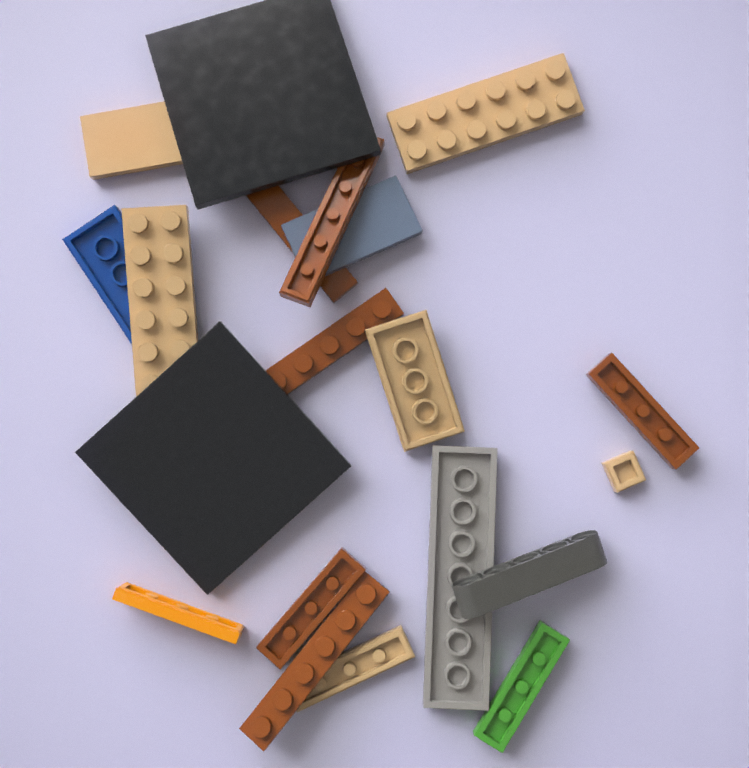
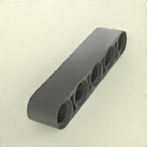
[452,530,607,619]

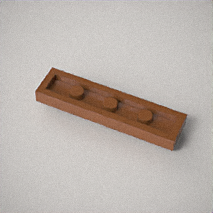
[586,353,699,470]
[256,547,366,669]

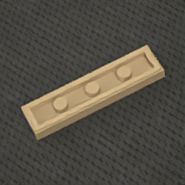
[297,625,415,712]

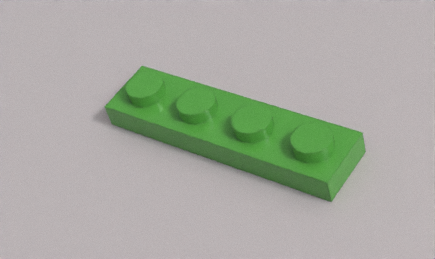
[473,620,570,753]

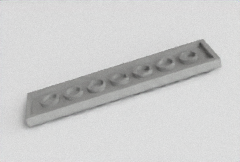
[423,445,498,711]

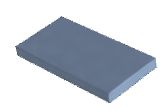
[281,175,423,276]

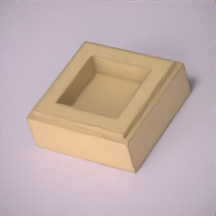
[602,450,646,493]

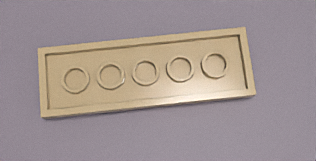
[386,53,585,174]
[121,205,198,396]

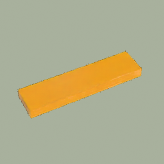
[112,582,245,644]

